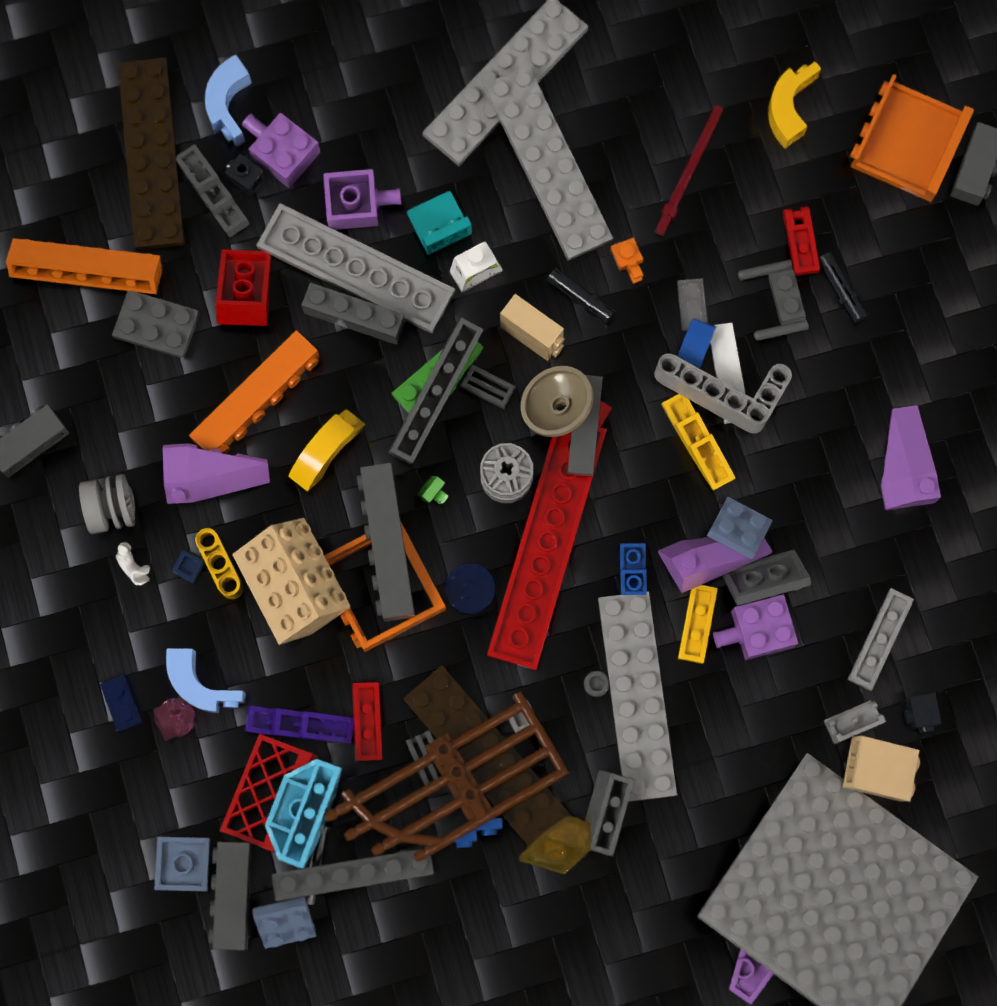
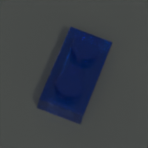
[100,674,143,732]

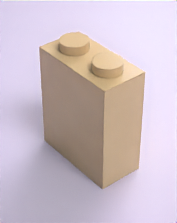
[500,294,565,361]
[843,736,920,801]

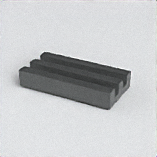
[460,364,516,410]
[406,731,438,785]

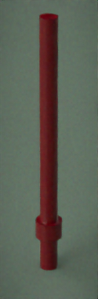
[655,105,724,236]

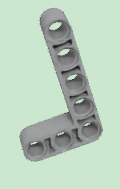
[654,354,792,433]

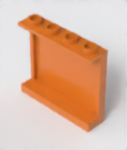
[850,74,974,202]

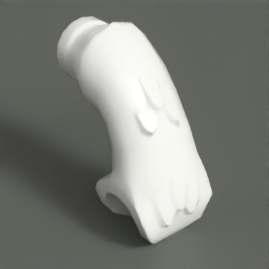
[116,542,150,585]

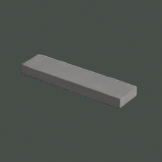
[847,588,914,691]

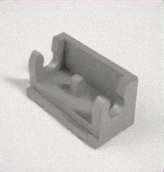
[824,700,886,744]

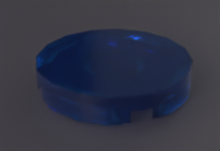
[445,563,495,614]

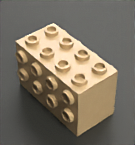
[232,518,351,645]

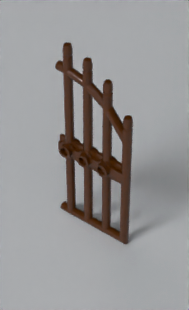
[324,691,570,862]

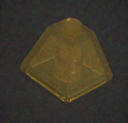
[519,816,591,874]

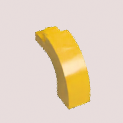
[768,62,821,149]
[288,409,366,492]

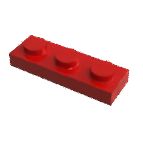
[352,682,382,762]

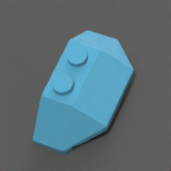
[265,759,342,869]

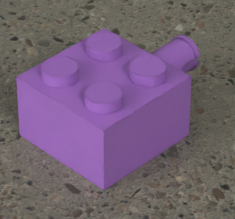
[242,113,320,188]
[323,169,401,230]
[713,594,798,660]

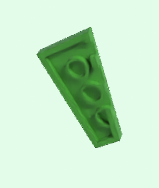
[392,341,483,414]

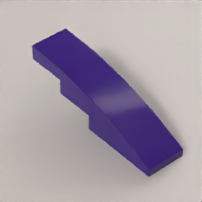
[245,706,354,744]

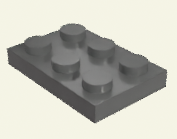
[112,291,200,359]
[723,549,811,606]

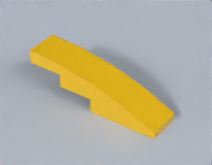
[661,394,735,490]

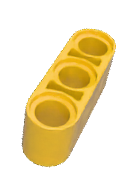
[195,528,243,599]

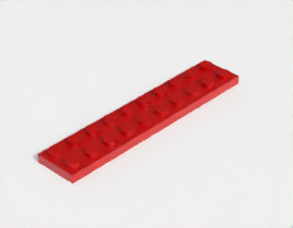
[487,427,607,670]

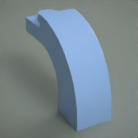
[205,55,252,146]
[166,649,246,713]

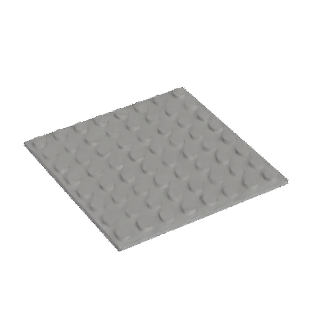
[697,753,978,1006]

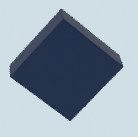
[171,549,206,584]

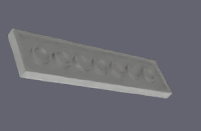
[423,0,588,166]
[484,65,613,261]
[257,203,455,334]
[598,591,677,802]

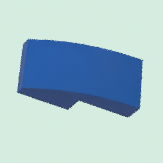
[678,318,716,369]
[620,543,647,595]
[453,818,502,848]

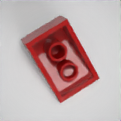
[215,249,271,326]

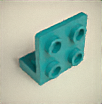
[407,191,472,255]

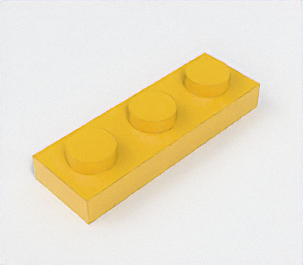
[678,585,718,664]

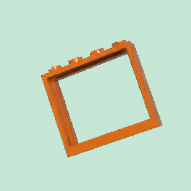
[324,523,446,652]

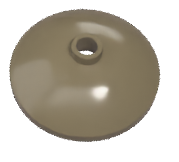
[521,366,594,437]

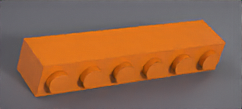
[6,238,162,294]
[189,330,320,454]

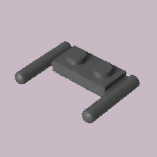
[738,260,808,341]

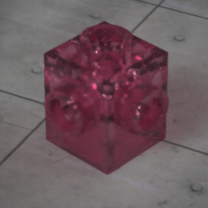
[153,697,196,741]

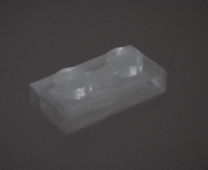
[677,278,707,331]

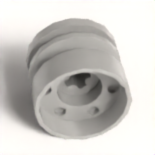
[480,443,533,503]
[79,474,135,535]

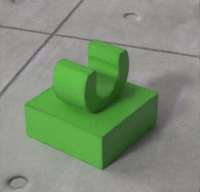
[416,476,449,504]

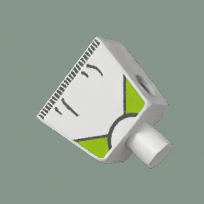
[450,242,503,293]

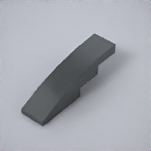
[176,145,250,238]

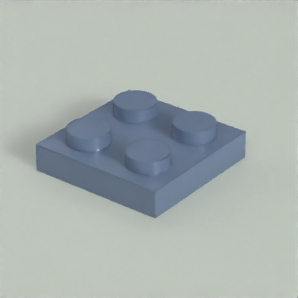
[707,497,773,560]
[155,837,211,891]
[253,897,316,949]

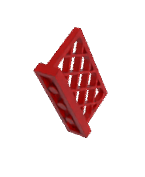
[220,734,319,853]

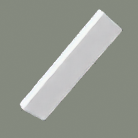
[710,323,745,424]

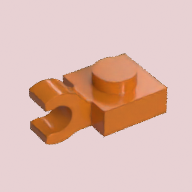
[611,238,643,284]

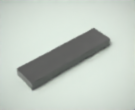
[568,375,603,476]

